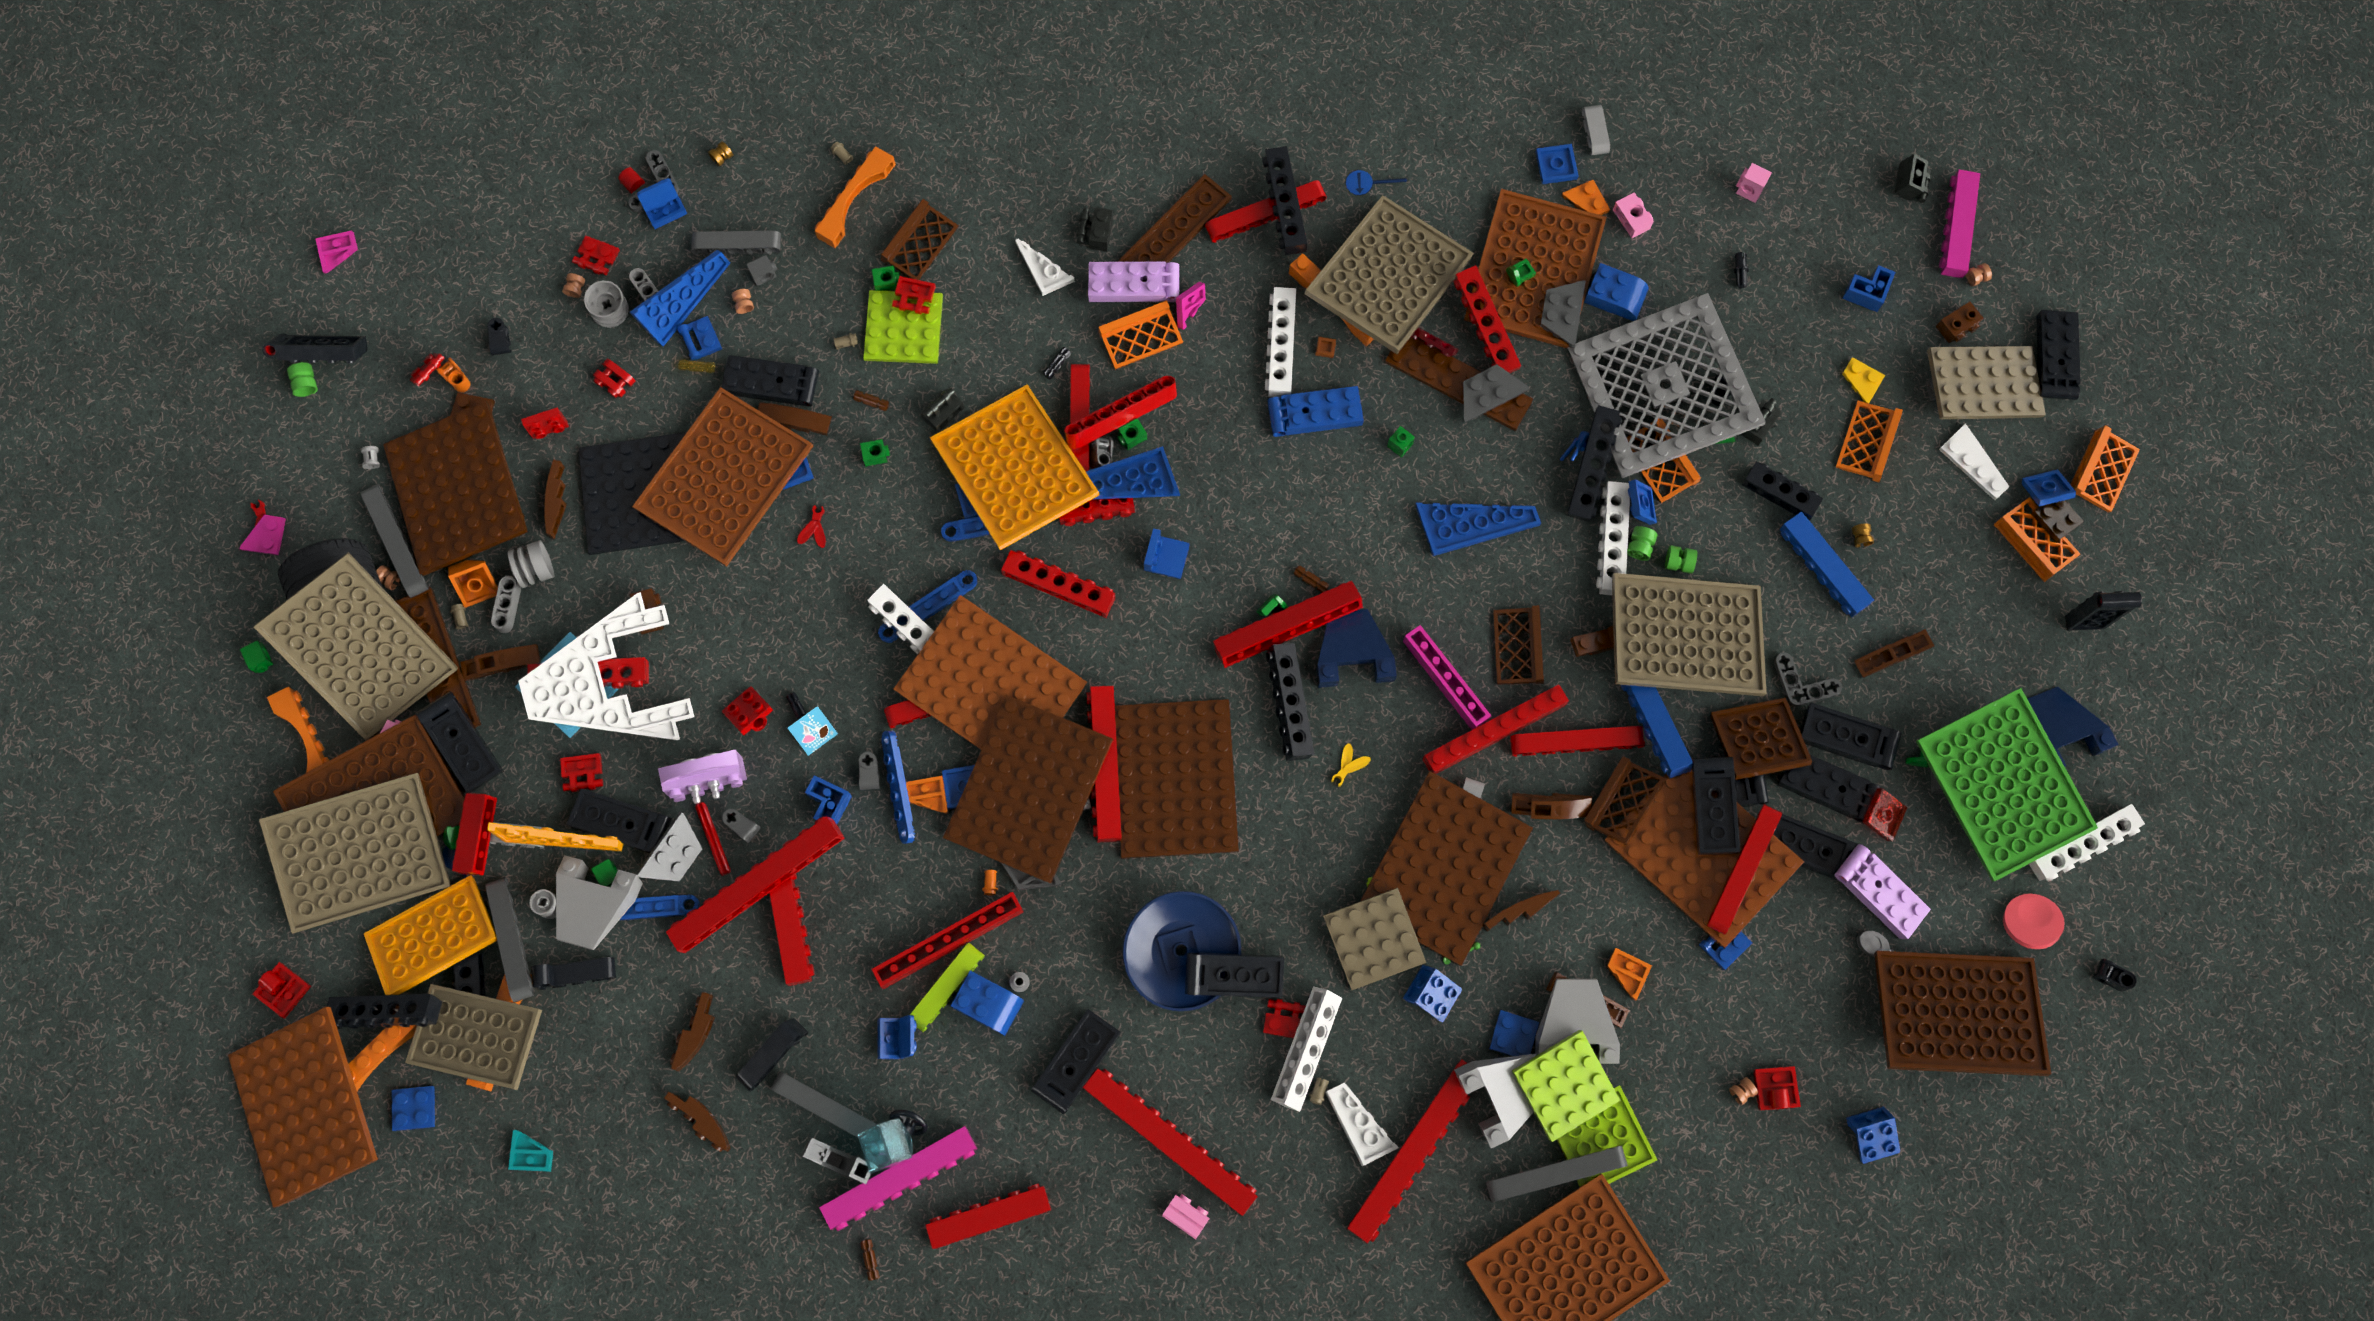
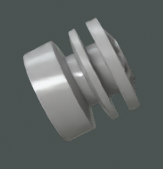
[584,280,629,328]
[508,540,555,588]

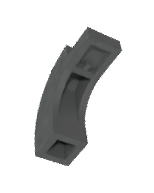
[801,1137,875,1184]

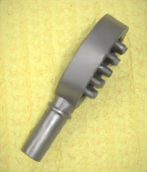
[1857,931,1894,957]

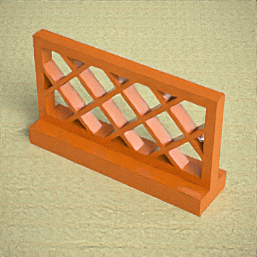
[1098,300,1183,370]
[1836,401,1903,483]
[1627,418,1701,503]
[2071,425,2140,513]
[1994,497,2080,582]

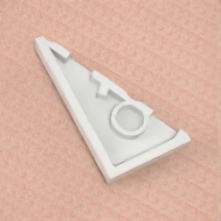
[1015,239,1075,296]

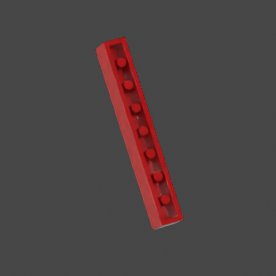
[1213,580,1363,668]
[1423,684,1569,774]
[1086,686,1121,843]
[871,892,1024,990]

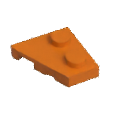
[1562,180,1610,215]
[906,776,949,814]
[1606,948,1652,1001]

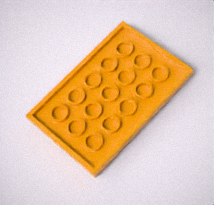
[364,875,497,995]

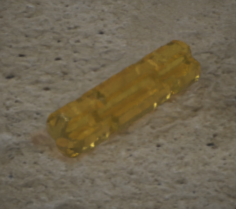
[678,360,715,373]

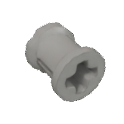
[361,446,380,469]

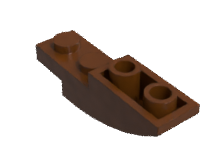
[1570,626,1614,657]
[460,644,541,681]
[1511,793,1592,819]
[670,992,715,1071]
[664,1092,730,1152]

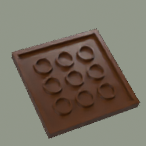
[1710,698,1812,780]

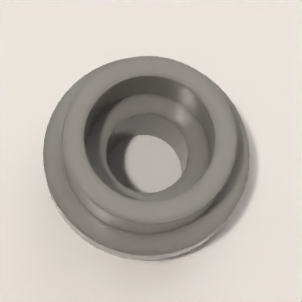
[1010,972,1030,992]

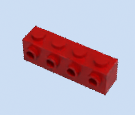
[1059,498,1135,526]
[452,793,497,876]

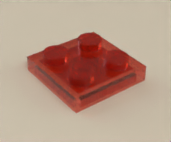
[1863,788,1907,842]

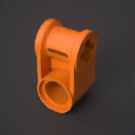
[436,357,470,393]

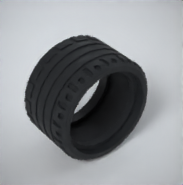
[277,538,383,599]

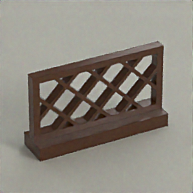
[881,199,959,280]
[1493,605,1544,685]
[1584,756,1666,845]

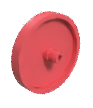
[2003,894,2064,949]

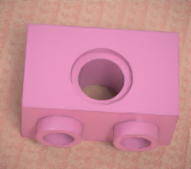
[1736,163,1772,203]
[1613,193,1653,238]

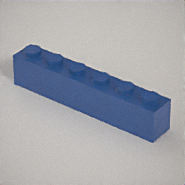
[1780,512,1874,617]
[1621,685,1693,779]

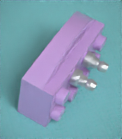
[658,749,747,804]

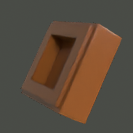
[1315,337,1336,358]

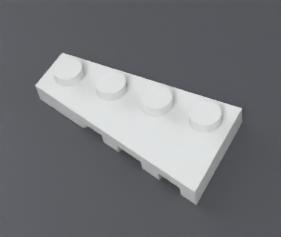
[1939,423,2009,500]
[1325,1083,1399,1166]

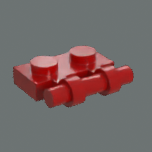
[572,235,620,275]
[892,276,936,315]
[410,353,445,386]
[560,753,604,792]
[1263,999,1306,1039]

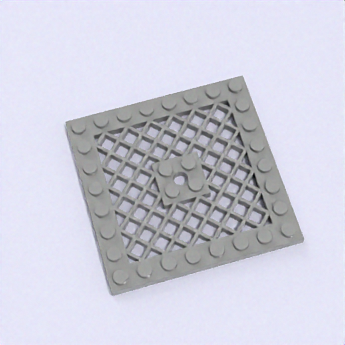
[1568,293,1766,478]

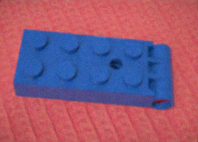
[1267,386,1364,437]

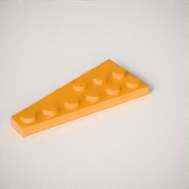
[488,822,623,852]

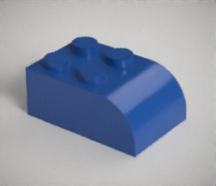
[1584,263,1649,321]
[951,971,1024,1036]

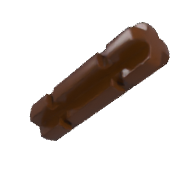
[853,390,889,411]
[1294,566,1329,593]
[860,1239,880,1281]

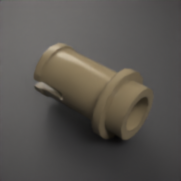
[831,142,853,165]
[834,333,858,350]
[450,604,468,629]
[1309,1078,1329,1105]

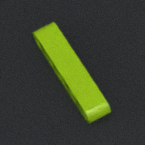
[910,943,985,1032]

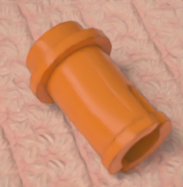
[982,870,998,896]

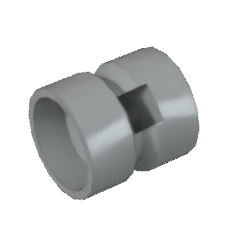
[530,889,556,919]

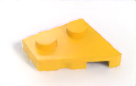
[1842,357,1885,403]

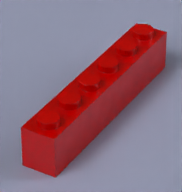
[770,874,815,986]
[926,1184,1052,1249]

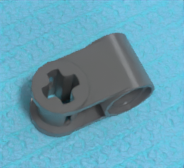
[1089,437,1113,469]
[859,752,880,790]
[722,809,761,844]

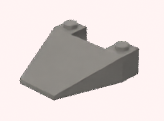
[556,855,643,950]
[1535,979,1620,1064]
[1454,1054,1536,1148]

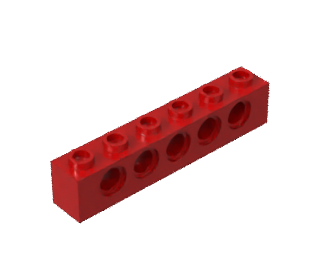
[1453,265,1521,373]
[1001,550,1115,618]
[527,657,649,689]

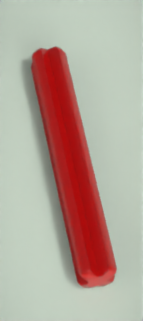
[695,802,731,876]

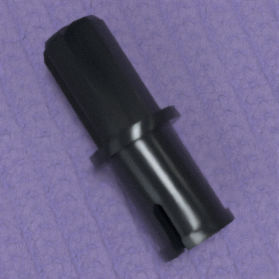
[1734,252,1749,289]

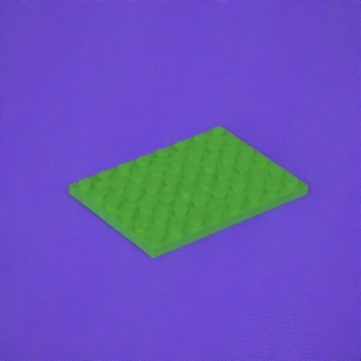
[1916,688,2098,882]

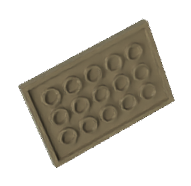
[1927,346,2046,419]
[405,984,542,1090]

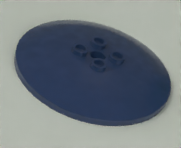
[1122,891,1241,1011]

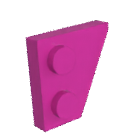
[316,230,358,273]
[1176,281,1206,330]
[240,515,286,555]

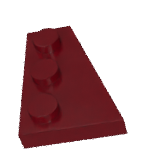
[1411,327,1459,357]

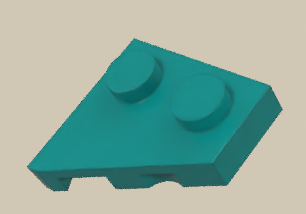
[508,1130,553,1172]

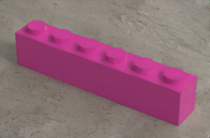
[1939,169,1980,278]
[1403,625,1491,730]

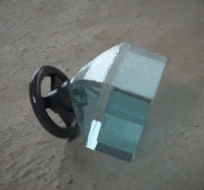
[857,1110,928,1174]

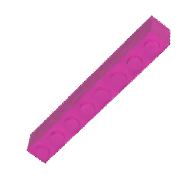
[819,1126,978,1231]

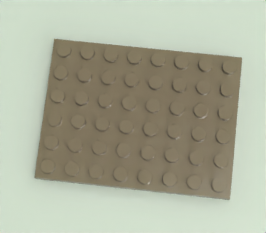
[1305,195,1474,354]
[254,552,458,740]
[1612,573,1767,696]
[259,773,451,934]

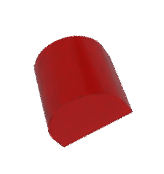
[618,167,645,194]

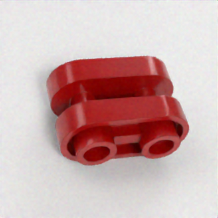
[593,358,636,398]

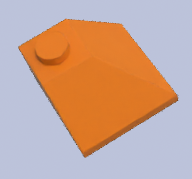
[448,560,498,608]

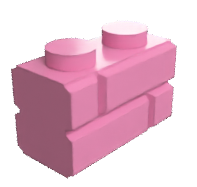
[1162,1194,1210,1239]

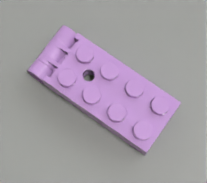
[1088,262,1179,302]
[1835,844,1931,939]

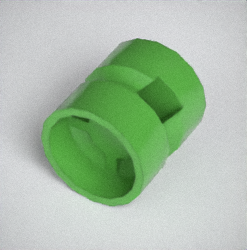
[287,362,318,397]
[1627,526,1658,561]
[1665,545,1697,574]

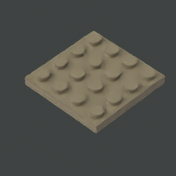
[1323,887,1426,990]

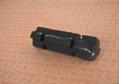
[1043,347,1071,380]
[786,692,806,720]

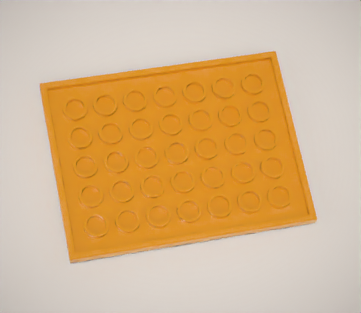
[930,385,1099,550]

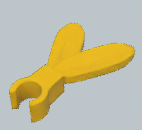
[1331,744,1371,787]

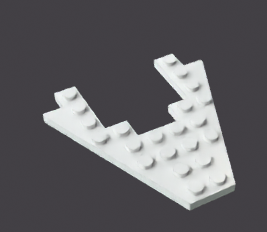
[518,592,694,740]

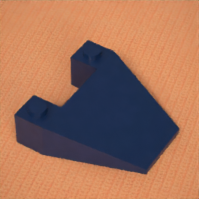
[1317,609,1397,688]
[2027,687,2119,767]

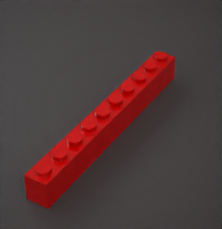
[666,816,845,953]
[1346,1059,1470,1244]
[1083,1068,1258,1217]

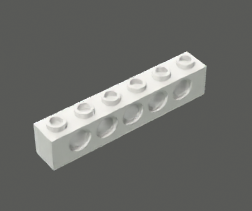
[1265,287,1296,397]
[1596,481,1630,595]
[867,584,934,654]
[2029,804,2145,882]
[1271,986,1342,1112]

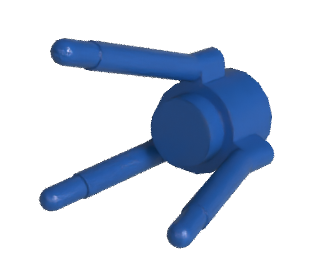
[1560,431,1589,461]

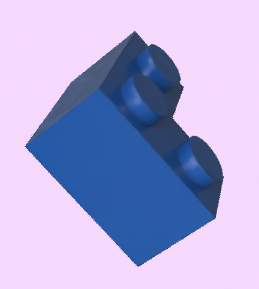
[1842,265,1896,312]
[805,775,852,824]

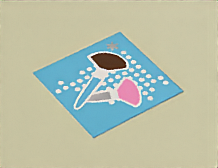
[788,706,838,756]

